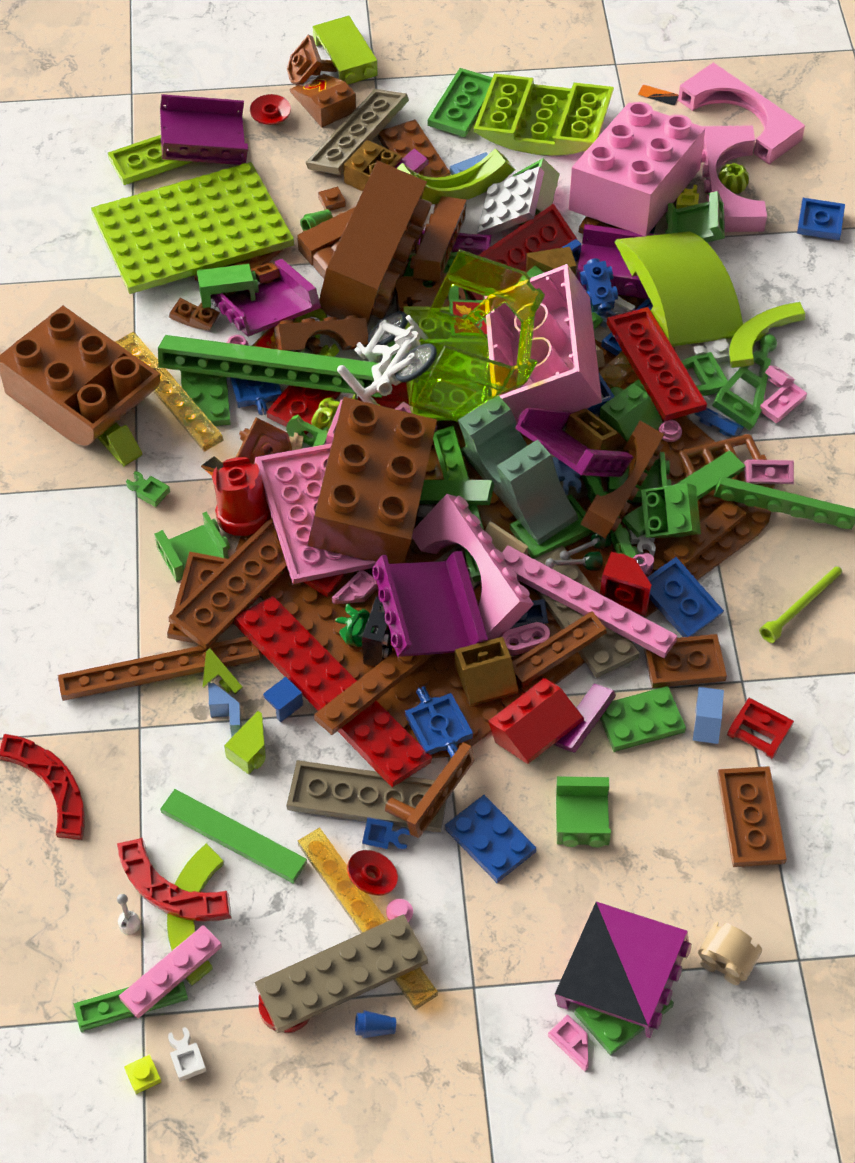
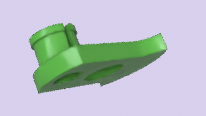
[286,415,328,447]

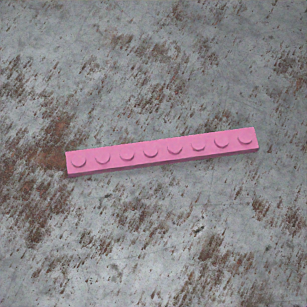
[502,545,678,658]

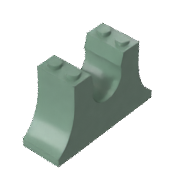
[458,395,578,545]

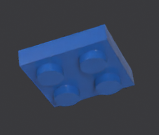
[797,197,845,241]

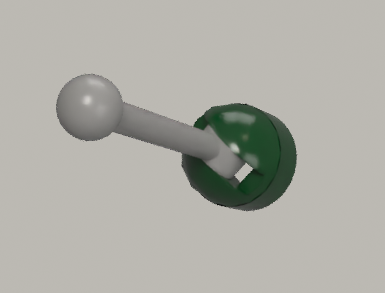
[560,533,612,560]
[546,551,603,571]

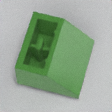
[641,483,701,538]

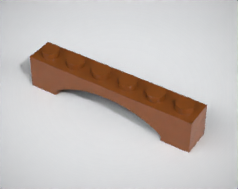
[581,421,664,538]

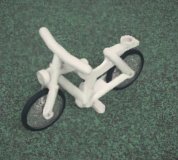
[337,311,437,405]

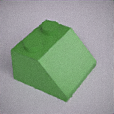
[599,383,663,442]

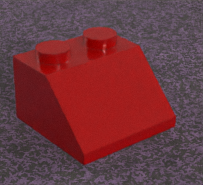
[600,552,651,616]

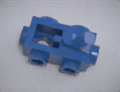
[580,258,618,316]

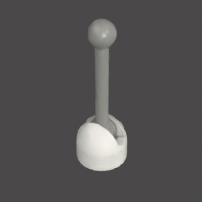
[117,894,140,935]

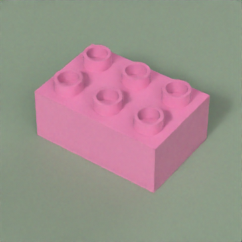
[569,102,706,236]
[484,264,602,425]

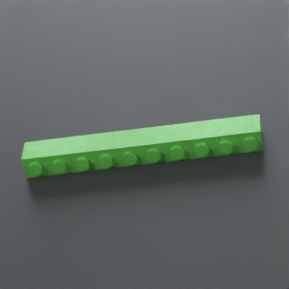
[158,335,383,398]

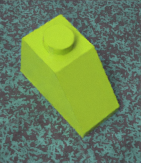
[224,711,266,774]

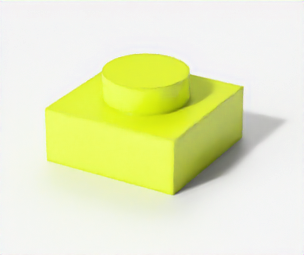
[124,1054,162,1094]

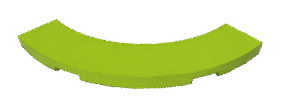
[729,302,805,368]
[167,843,224,986]

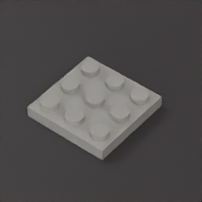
[477,166,544,235]

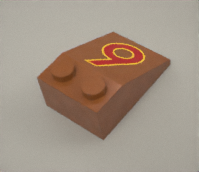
[290,74,356,127]

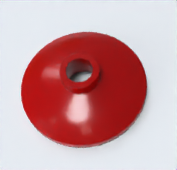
[250,94,291,125]
[347,850,398,896]

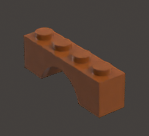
[274,315,369,353]

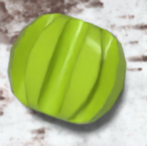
[718,163,749,194]

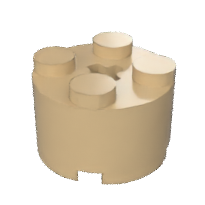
[698,922,762,985]

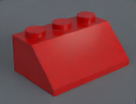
[488,678,584,764]

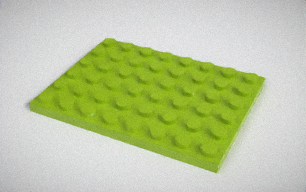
[91,162,295,294]

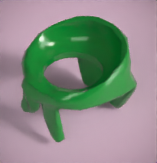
[335,604,374,647]

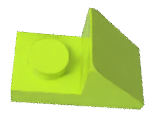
[97,423,143,467]
[203,649,243,694]

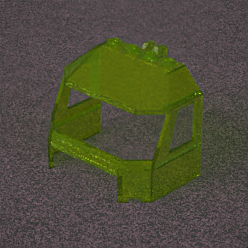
[401,249,545,422]

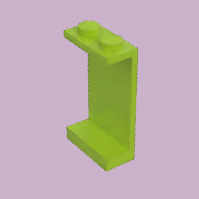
[312,15,378,84]

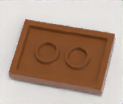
[643,634,727,688]

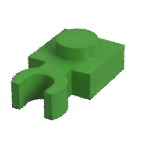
[126,471,170,507]

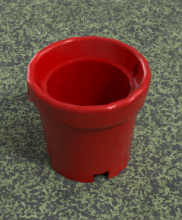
[212,457,272,536]

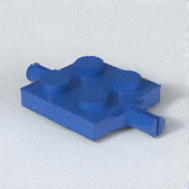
[230,377,282,415]
[405,687,473,758]

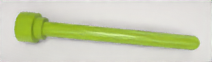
[759,566,842,643]

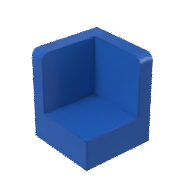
[263,677,303,722]

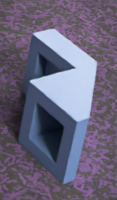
[208,683,242,737]
[693,687,724,744]

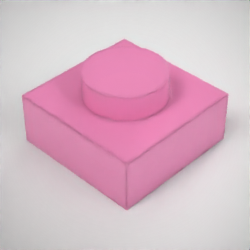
[765,365,795,387]

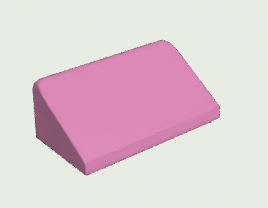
[744,460,794,484]

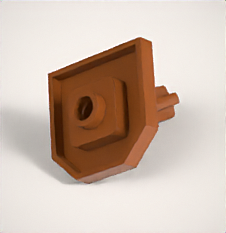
[287,34,338,85]
[236,417,293,465]

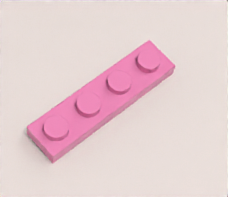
[119,925,222,1019]

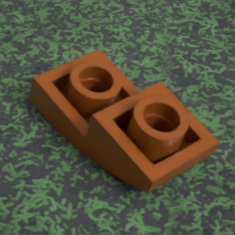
[169,297,220,330]

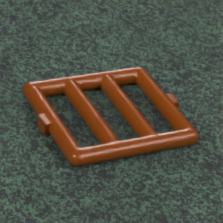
[678,434,776,506]

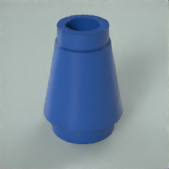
[355,1010,396,1039]

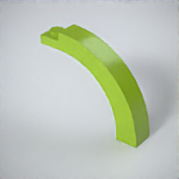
[397,149,516,205]

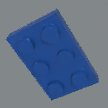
[647,557,724,637]
[445,795,536,883]

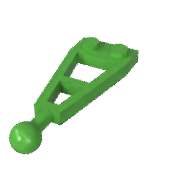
[712,334,777,431]
[610,352,728,396]

